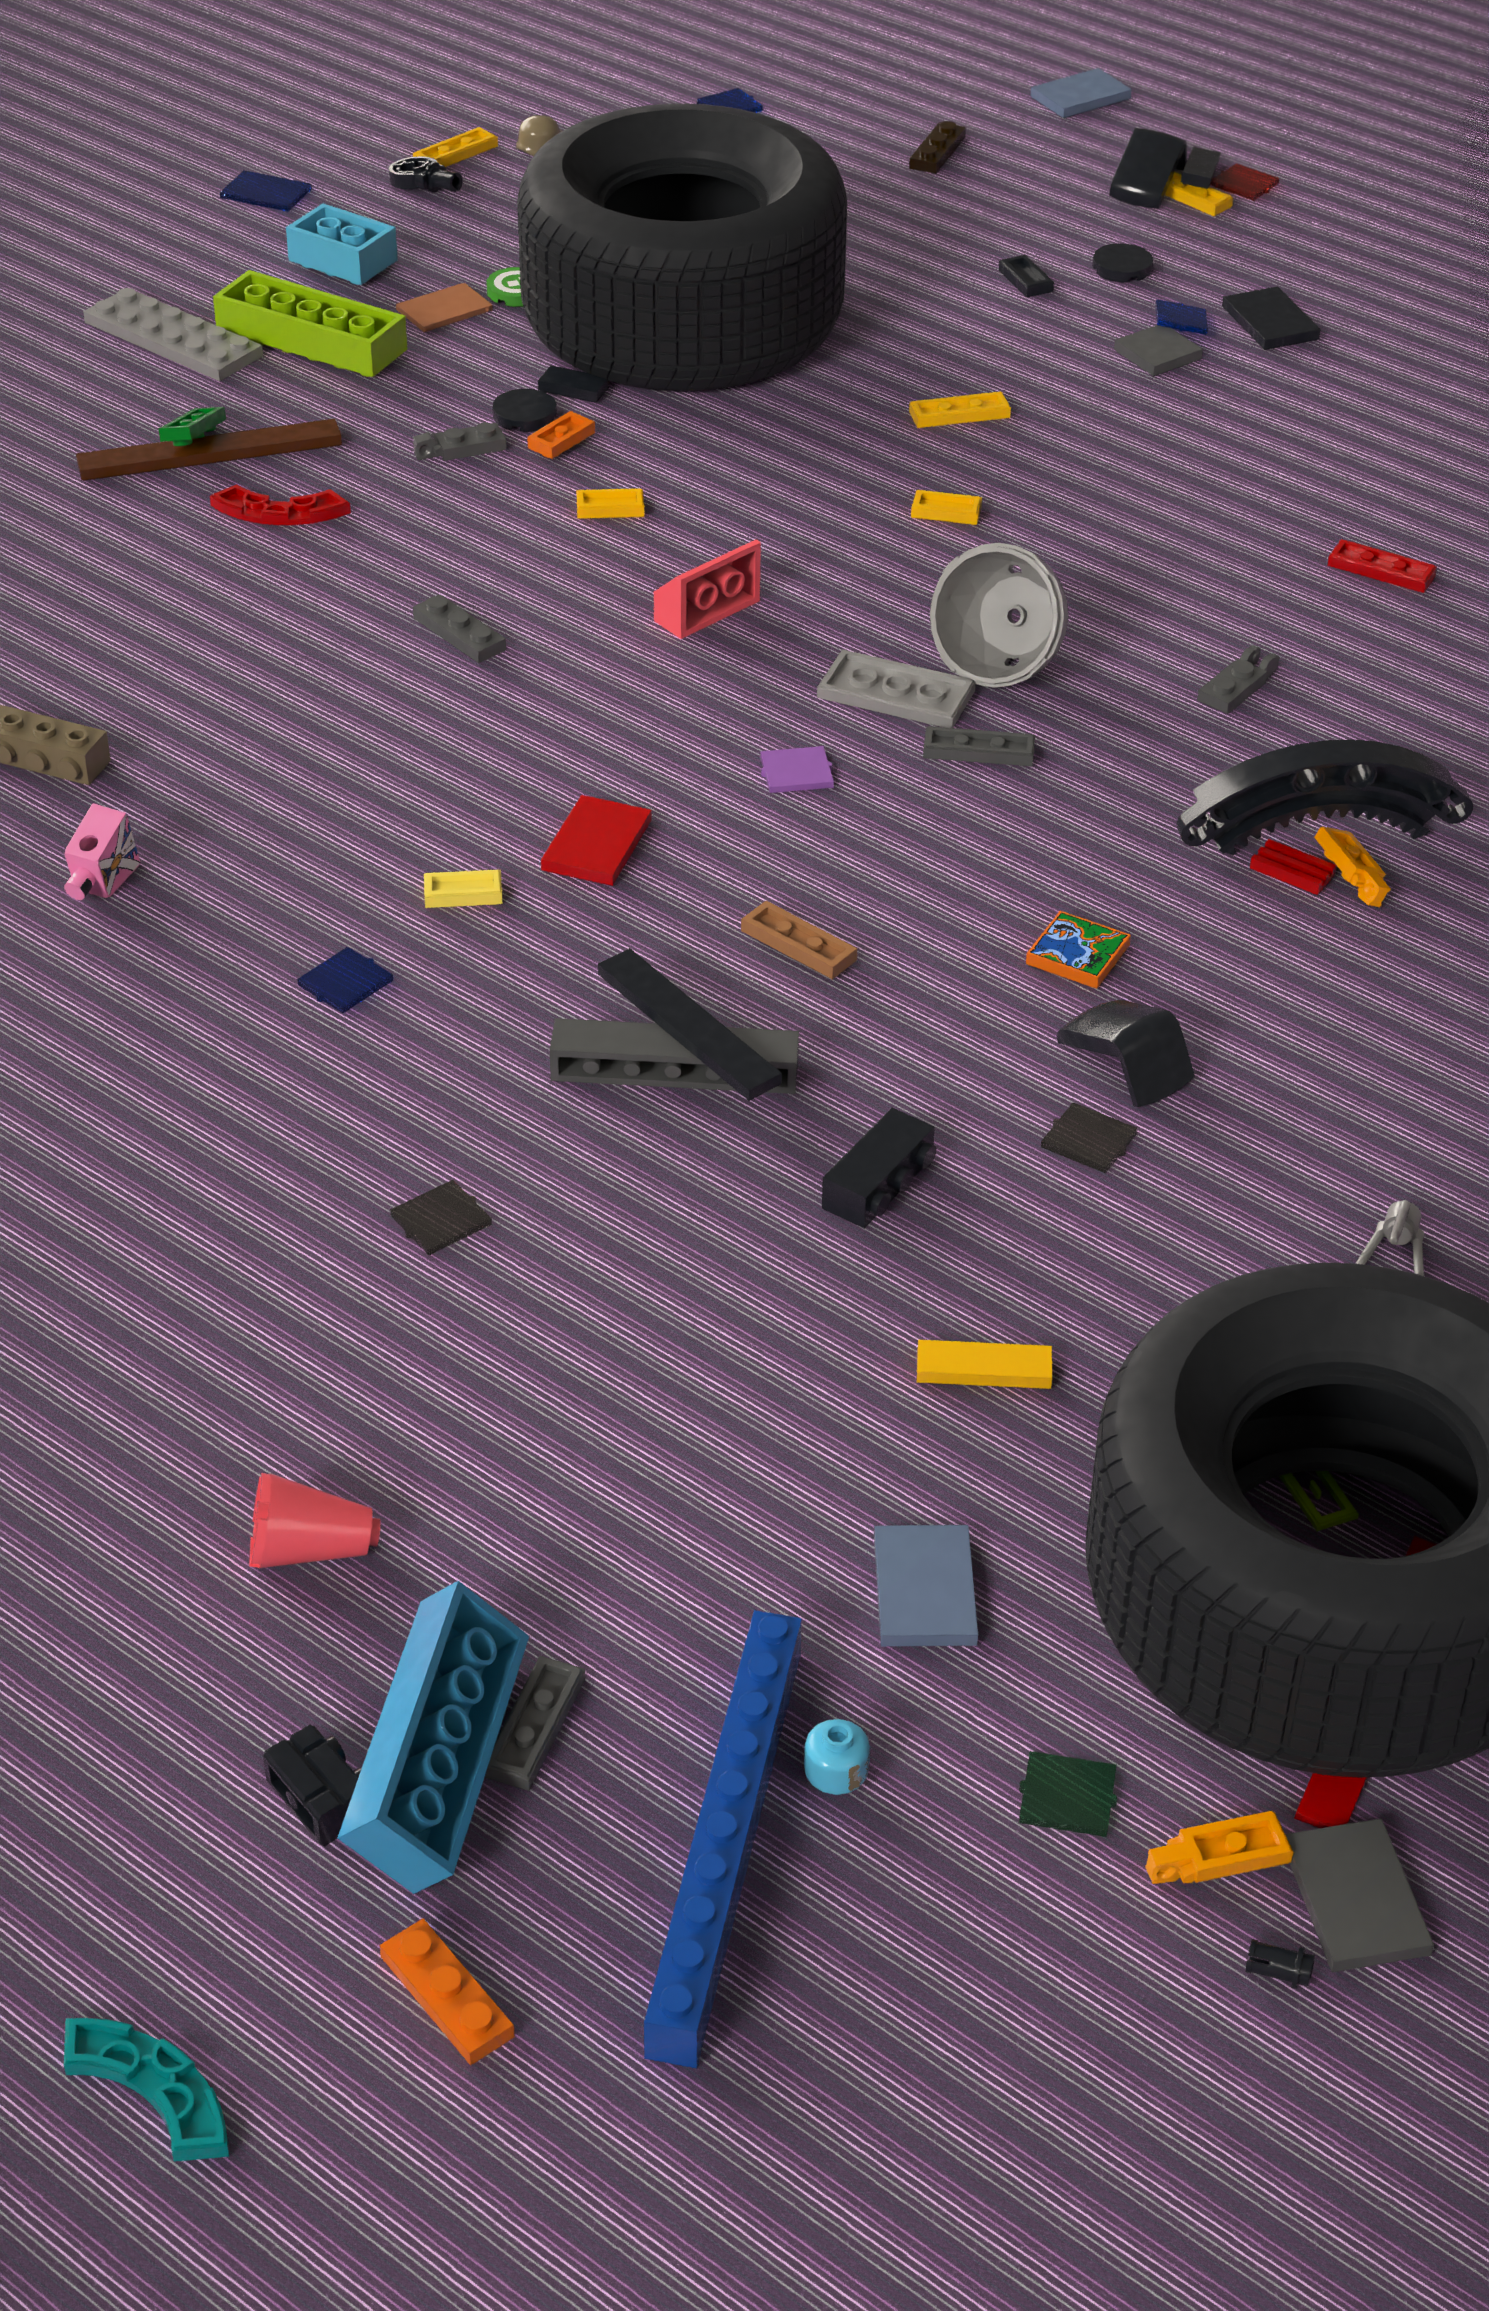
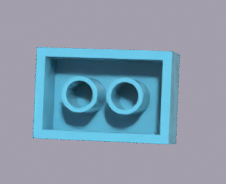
[286,203,398,285]

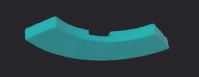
[64,2018,229,2162]

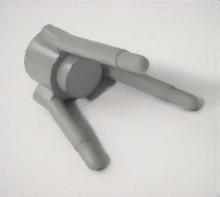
[1356,1200,1425,1276]

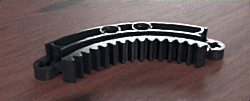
[1177,740,1473,855]

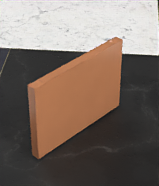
[396,283,493,332]

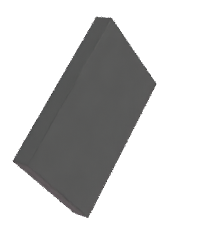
[1285,1818,1434,1973]

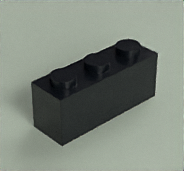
[822,1107,936,1229]

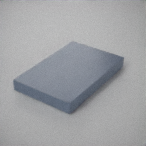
[1031,68,1132,118]
[874,1525,978,1647]

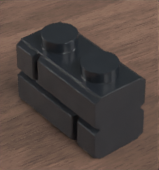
[263,1724,361,1847]

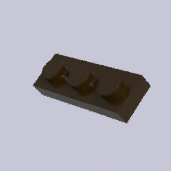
[909,121,966,174]

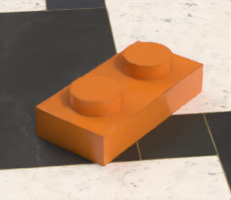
[527,411,595,459]

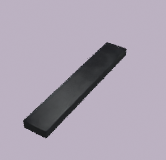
[598,948,782,1101]

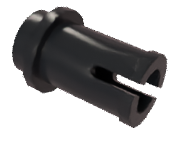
[1245,1939,1315,1989]

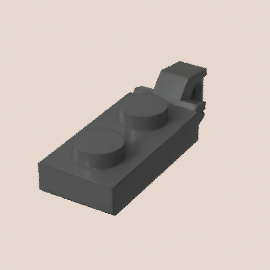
[413,422,507,461]

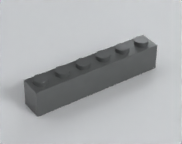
[550,1018,799,1094]

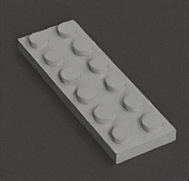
[83,288,263,381]

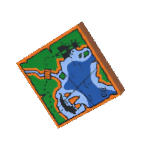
[1026,911,1131,989]

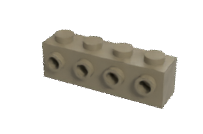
[0,705,111,785]

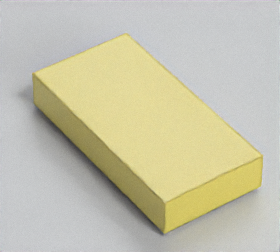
[424,870,503,908]

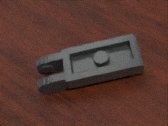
[1197,645,1280,714]

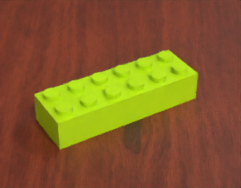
[213,270,408,377]

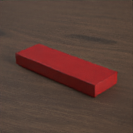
[1327,539,1437,593]

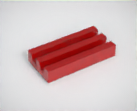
[1250,839,1337,895]

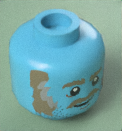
[804,1719,870,1795]

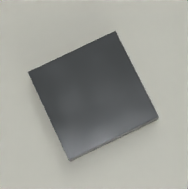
[1114,323,1203,376]

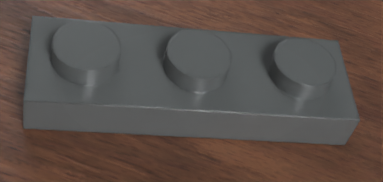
[413,594,506,663]

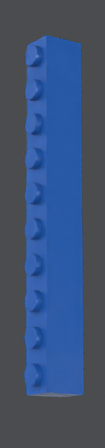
[644,1610,802,2069]

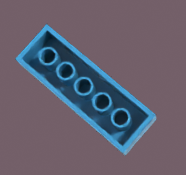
[337,1581,529,1894]

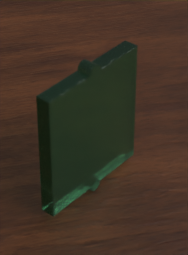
[1019,1751,1117,1837]

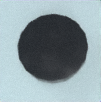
[1092,243,1153,283]
[492,389,557,432]

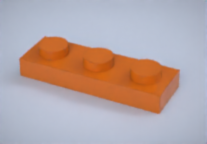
[379,1918,515,2066]

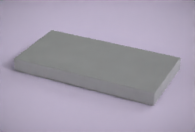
[817,650,976,728]

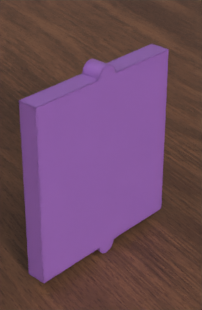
[760,746,834,793]

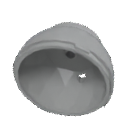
[930,543,1069,688]

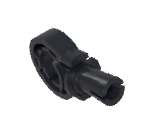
[388,156,463,192]

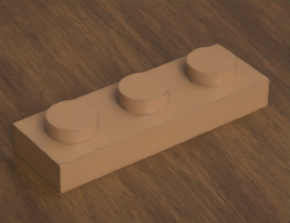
[741,901,858,980]

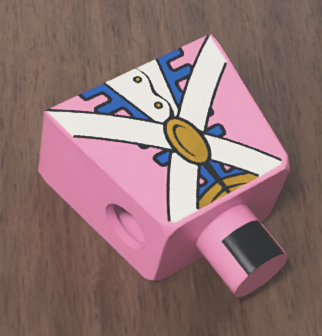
[64,803,141,900]

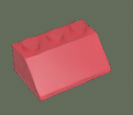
[654,539,761,639]

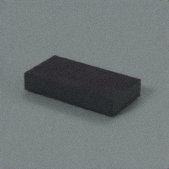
[999,255,1054,298]
[538,365,609,403]

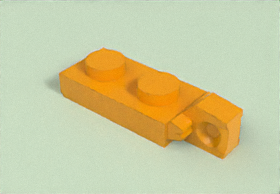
[1314,826,1391,907]
[1145,1811,1294,1884]

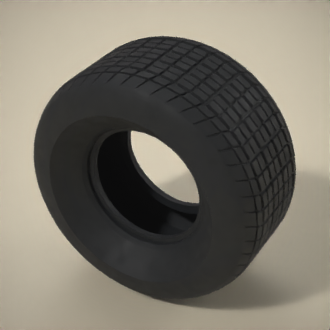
[517,103,847,391]
[1085,1263,1489,1778]

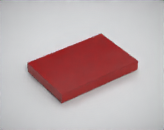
[541,795,652,886]

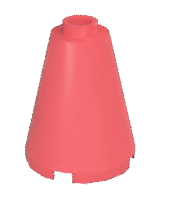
[249,1473,381,1568]

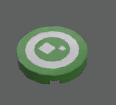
[486,267,523,307]

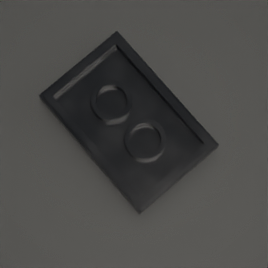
[1222,286,1321,350]

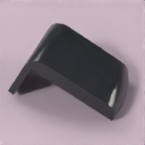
[1109,128,1187,209]
[1057,1000,1195,1107]

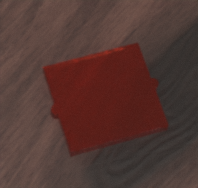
[1210,163,1279,201]

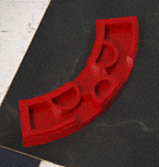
[210,484,351,525]

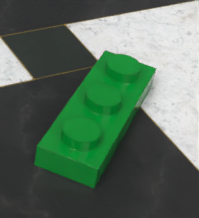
[158,407,226,446]

